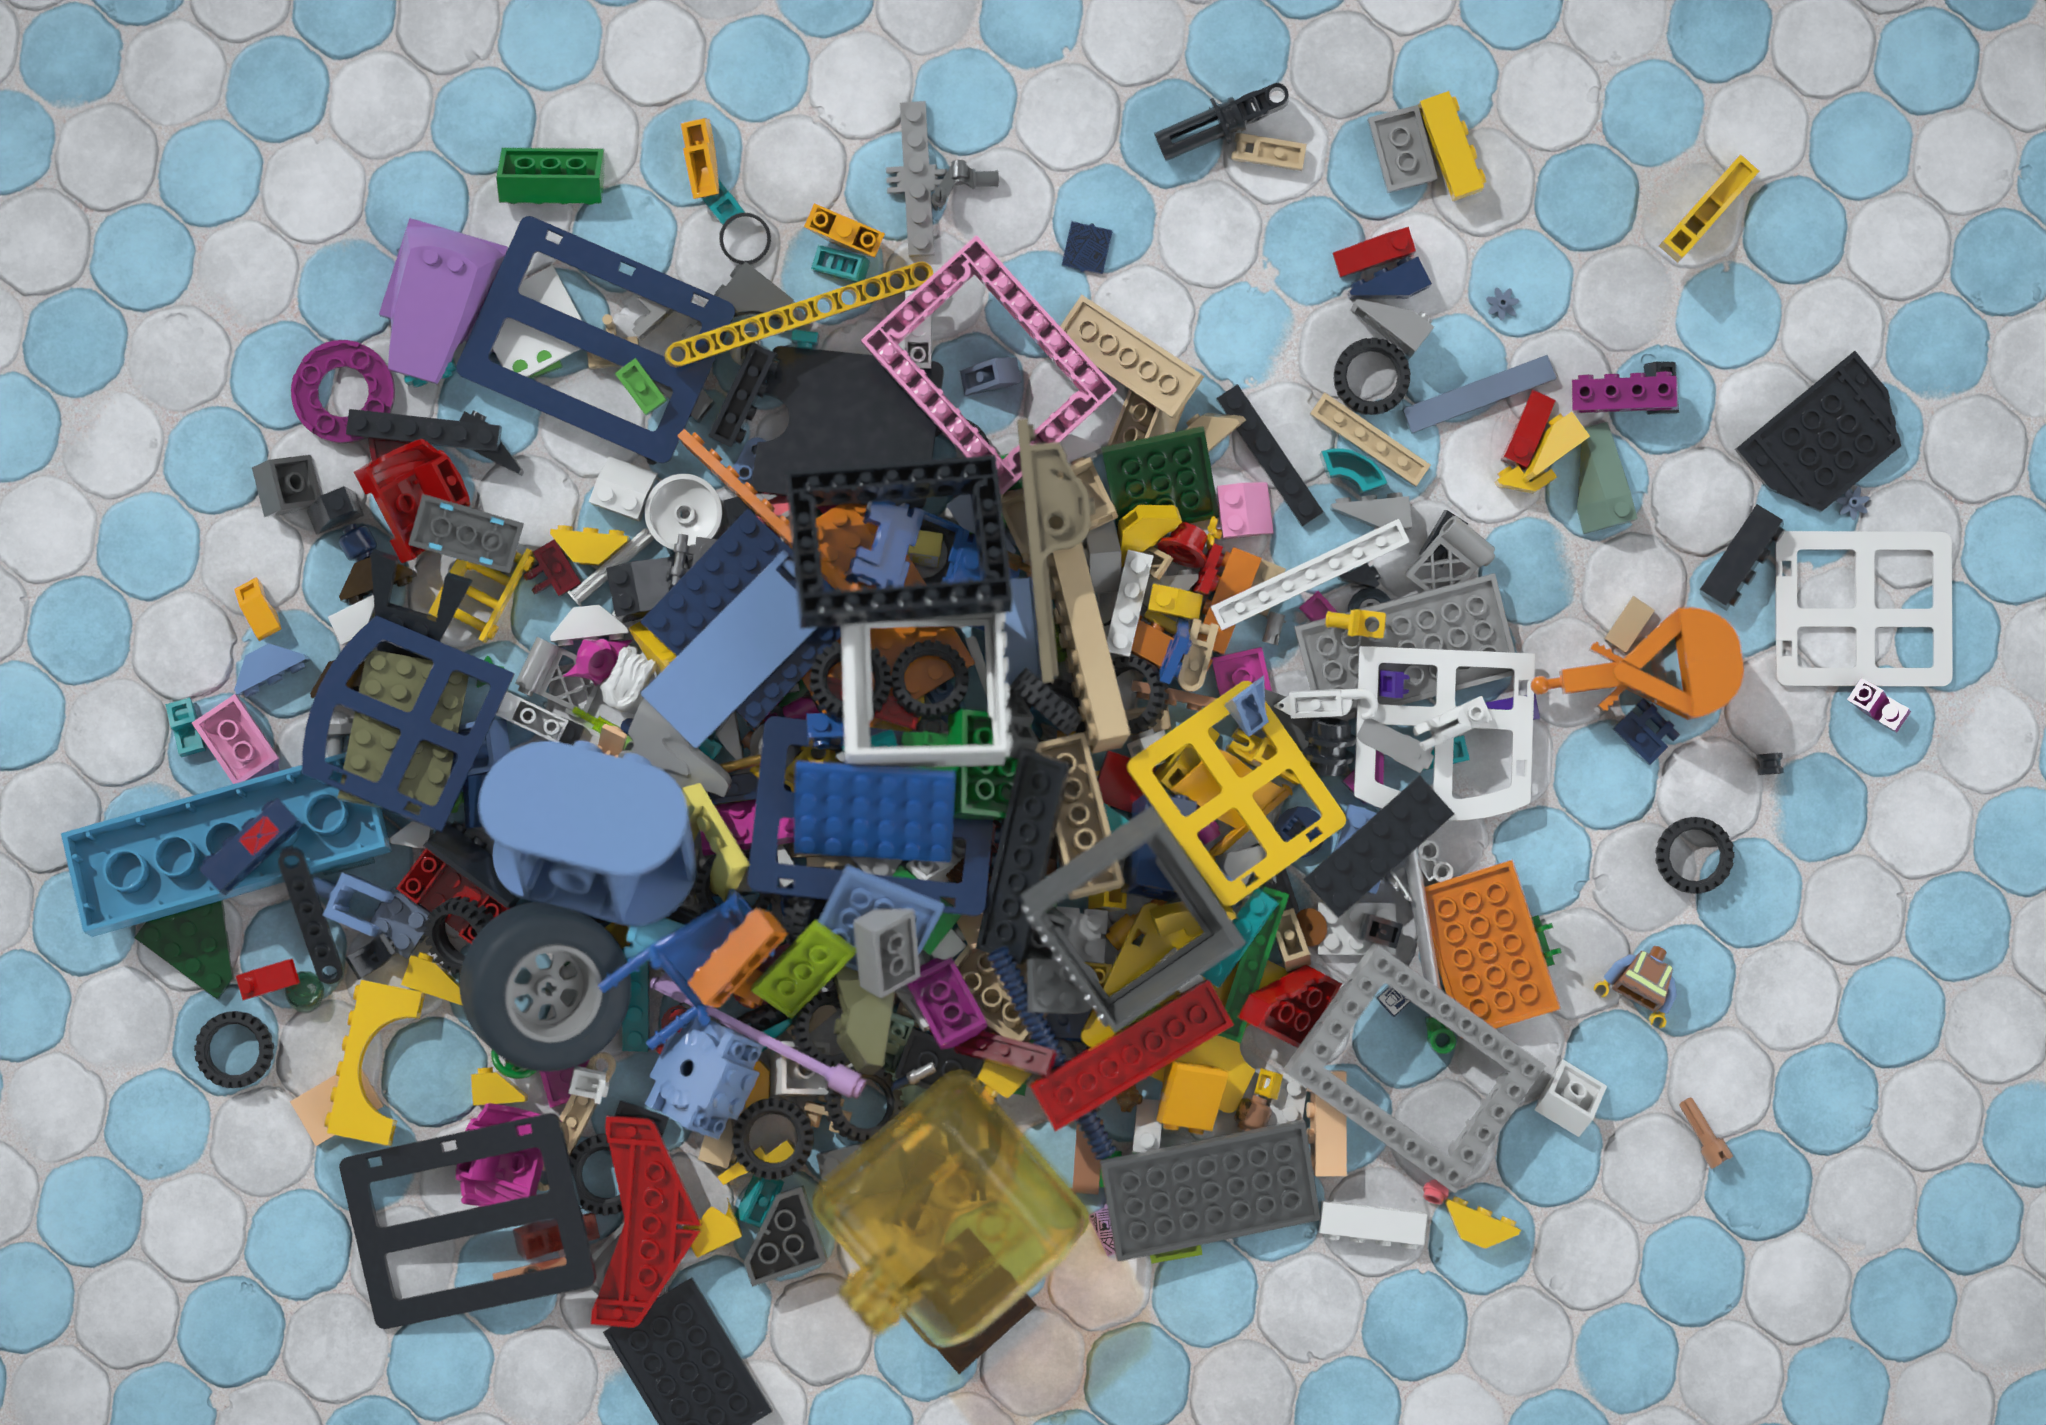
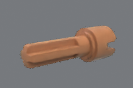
[1679,1097,1733,1169]

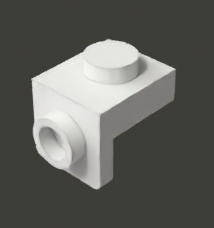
[569,1066,609,1105]

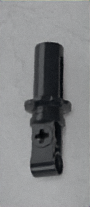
[1154,83,1289,161]

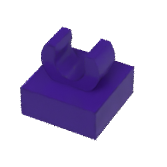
[1379,670,1410,698]

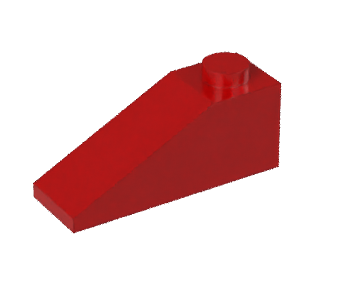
[1332,227,1416,278]
[1500,390,1556,470]

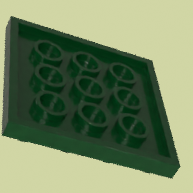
[1101,426,1220,530]

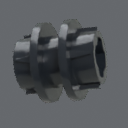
[1303,717,1356,776]

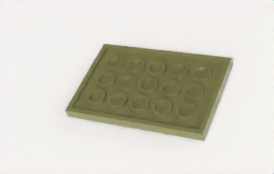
[338,650,469,815]

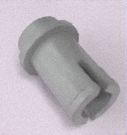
[1262,612,1286,645]

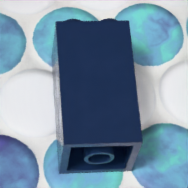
[1121,795,1197,902]

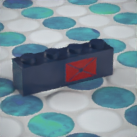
[199,798,303,896]

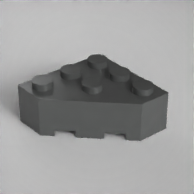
[744,1185,828,1287]

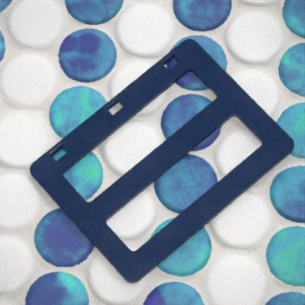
[456,216,735,464]
[747,716,993,916]

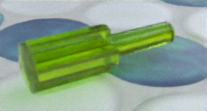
[572,707,621,734]

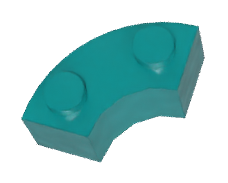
[1319,448,1387,494]

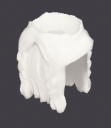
[600,646,657,714]

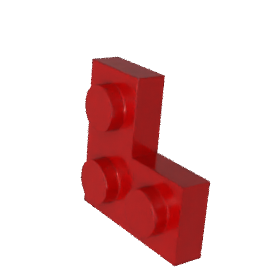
[1191,543,1224,595]

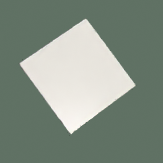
[493,265,582,377]

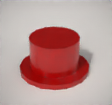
[1157,522,1208,569]

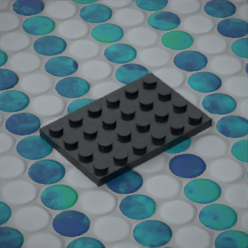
[603,1277,773,1425]

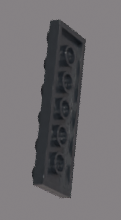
[1303,775,1455,918]

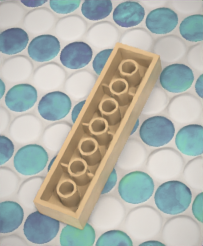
[1047,542,1130,754]

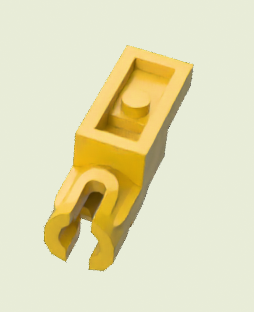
[1225,728,1311,785]

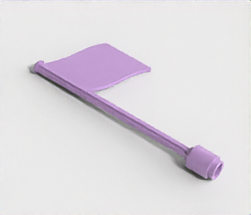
[649,973,866,1099]

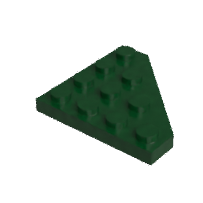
[134,900,234,999]

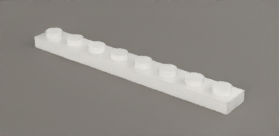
[1210,519,1410,631]

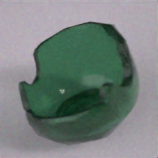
[285,971,325,1012]

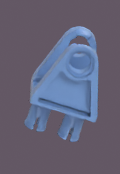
[313,873,395,937]

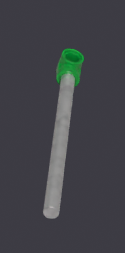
[1404,847,1456,1054]

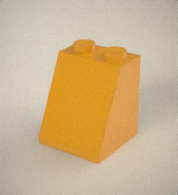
[1156,1060,1229,1135]

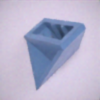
[1224,675,1269,737]

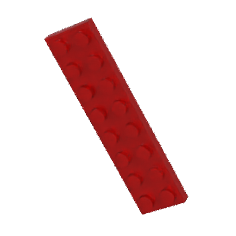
[1029,979,1234,1131]

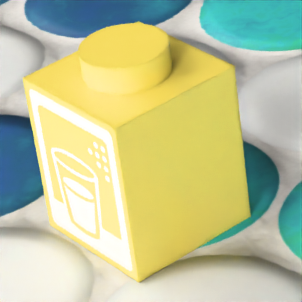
[907,530,943,568]

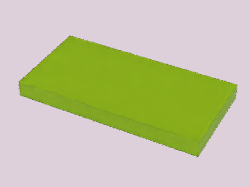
[751,920,857,1019]

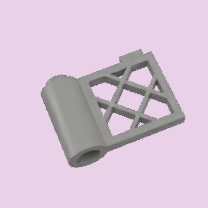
[1405,516,1495,591]
[515,637,600,718]

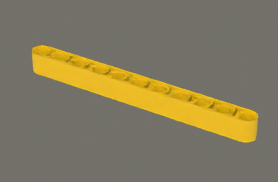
[664,261,933,367]

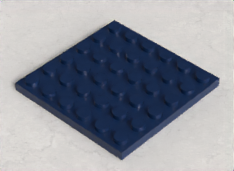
[640,508,841,728]

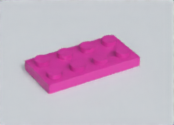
[700,799,795,856]

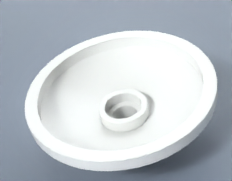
[645,474,722,550]

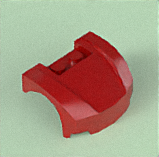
[354,439,471,563]

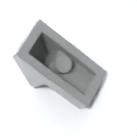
[632,297,674,341]

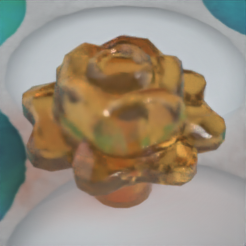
[1116,1084,1143,1113]

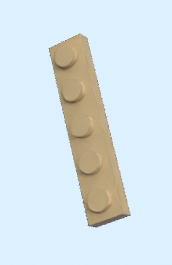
[1309,392,1431,487]

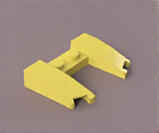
[682,783,749,902]

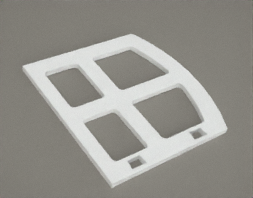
[1354,646,1535,821]

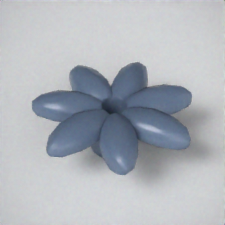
[1486,287,1519,321]
[1836,487,1870,520]

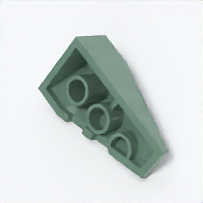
[1577,422,1638,534]

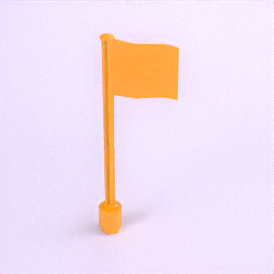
[1105,749,1293,951]

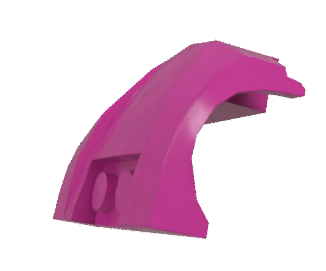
[456,1103,562,1206]

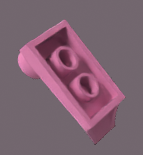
[192,694,279,784]

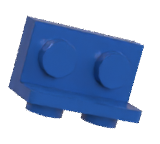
[806,713,845,749]

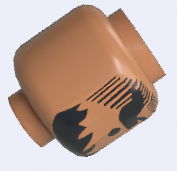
[1234,1094,1272,1131]

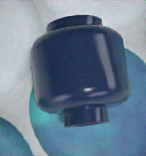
[339,523,377,562]

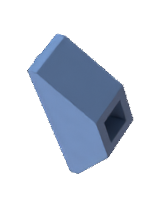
[234,643,310,697]

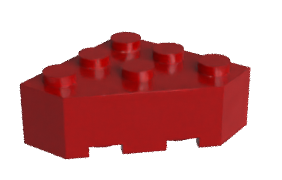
[1238,965,1342,1048]

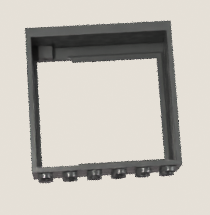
[1021,806,1246,1032]

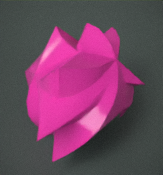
[563,639,633,686]

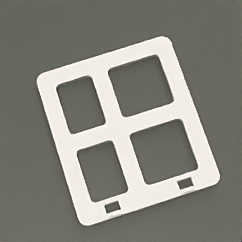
[1775,531,1953,687]

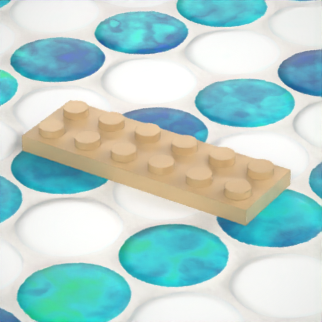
[1060,295,1204,419]

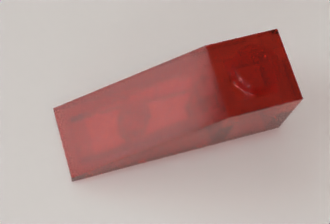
[513,1213,600,1260]

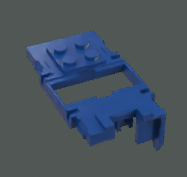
[844,501,1023,631]

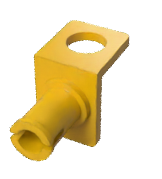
[1325,609,1386,639]

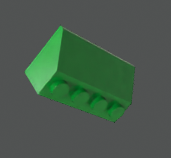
[496,148,604,205]

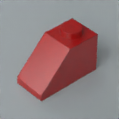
[236,958,300,1000]

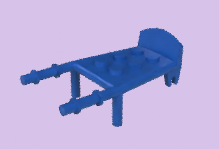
[598,888,775,1050]

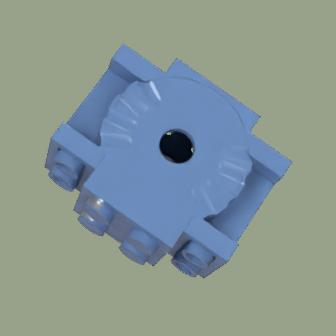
[645,1016,764,1139]

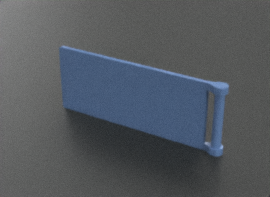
[641,550,817,748]

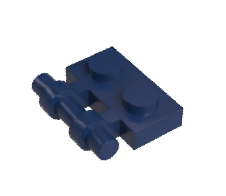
[1613,698,1680,765]

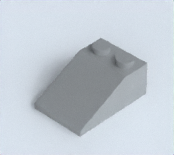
[1350,299,1434,358]

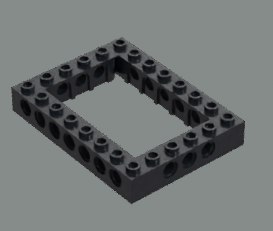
[786,455,1013,629]

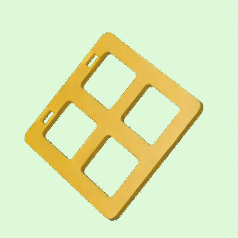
[1127,681,1346,906]

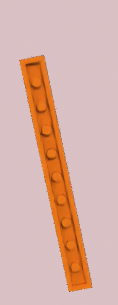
[677,429,861,591]

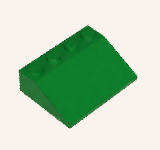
[947,709,1032,820]

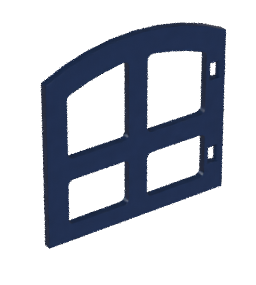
[302,616,515,833]

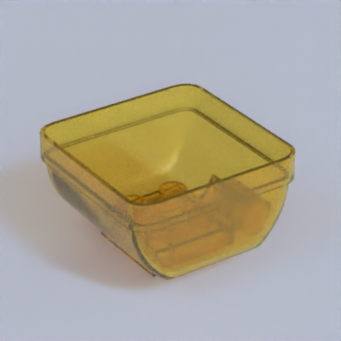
[812,1070,1089,1349]

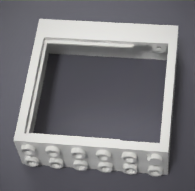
[841,613,1011,767]

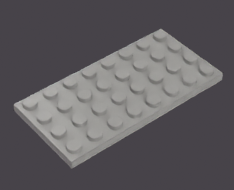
[1294,573,1515,720]

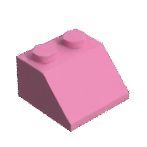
[1216,482,1273,540]

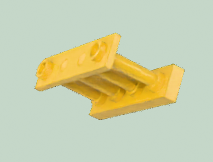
[428,548,535,643]

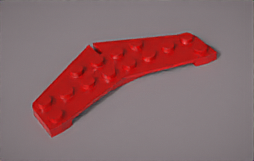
[591,1115,702,1327]

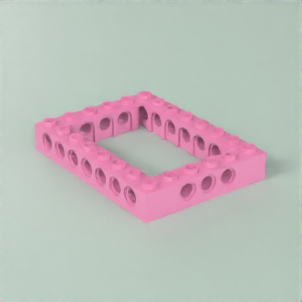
[861,235,1117,496]

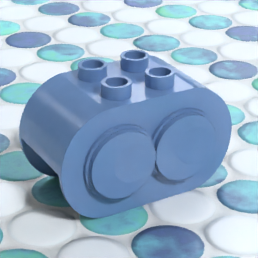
[479,741,697,926]

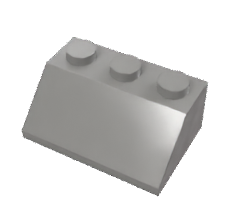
[854,909,920,999]

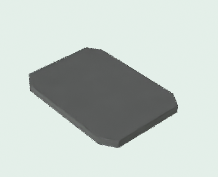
[1253,689,1318,752]

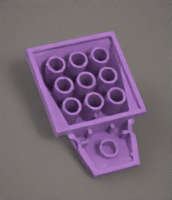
[379,218,508,384]

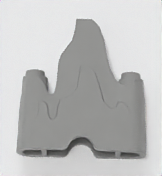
[618,698,732,797]

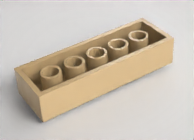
[1035,732,1124,900]

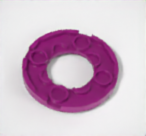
[291,340,395,443]

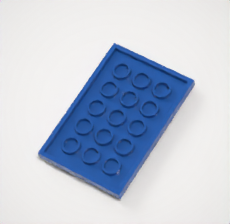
[794,761,955,863]

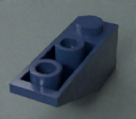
[1347,256,1432,299]

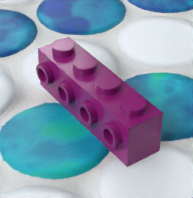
[1572,372,1678,413]

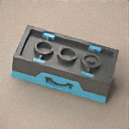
[408,494,524,573]

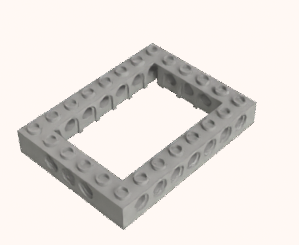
[1283,943,1546,1194]

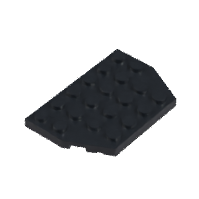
[1734,351,1901,512]

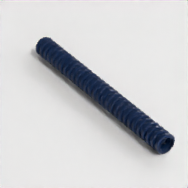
[987,947,1116,1160]

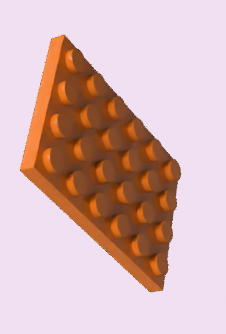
[1424,859,1561,1039]

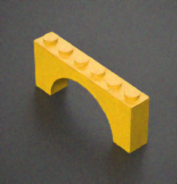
[324,980,425,1146]

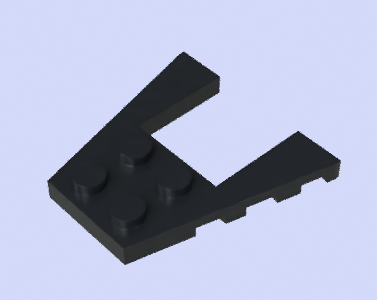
[371,550,473,660]

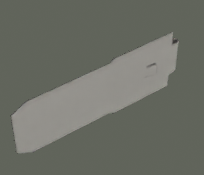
[1357,719,1434,774]

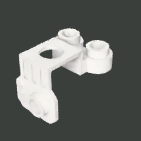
[1388,840,1454,902]

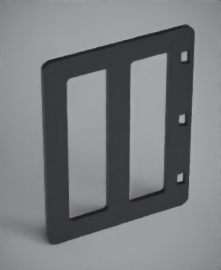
[339,1113,597,1329]

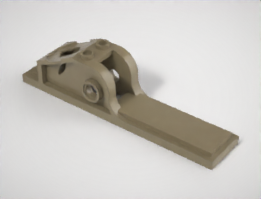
[1017,419,1095,682]

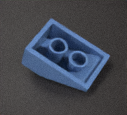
[450,719,510,776]

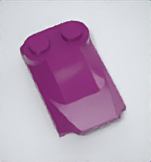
[906,957,988,1049]

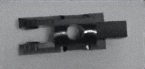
[735,1003,787,1038]

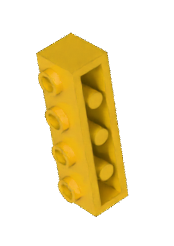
[1418,91,1486,202]

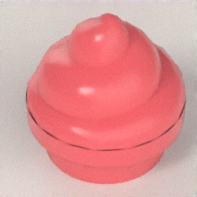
[1423,1179,1449,1205]

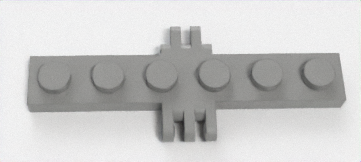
[886,101,947,257]

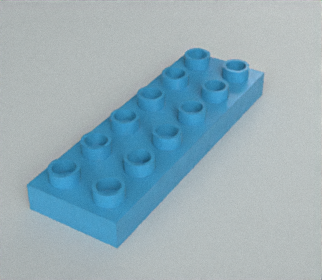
[61,752,392,937]

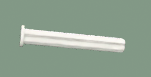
[567,528,654,607]

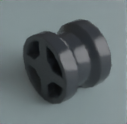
[1756,753,1784,775]

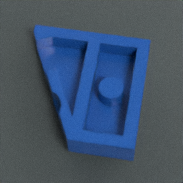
[1160,617,1192,684]

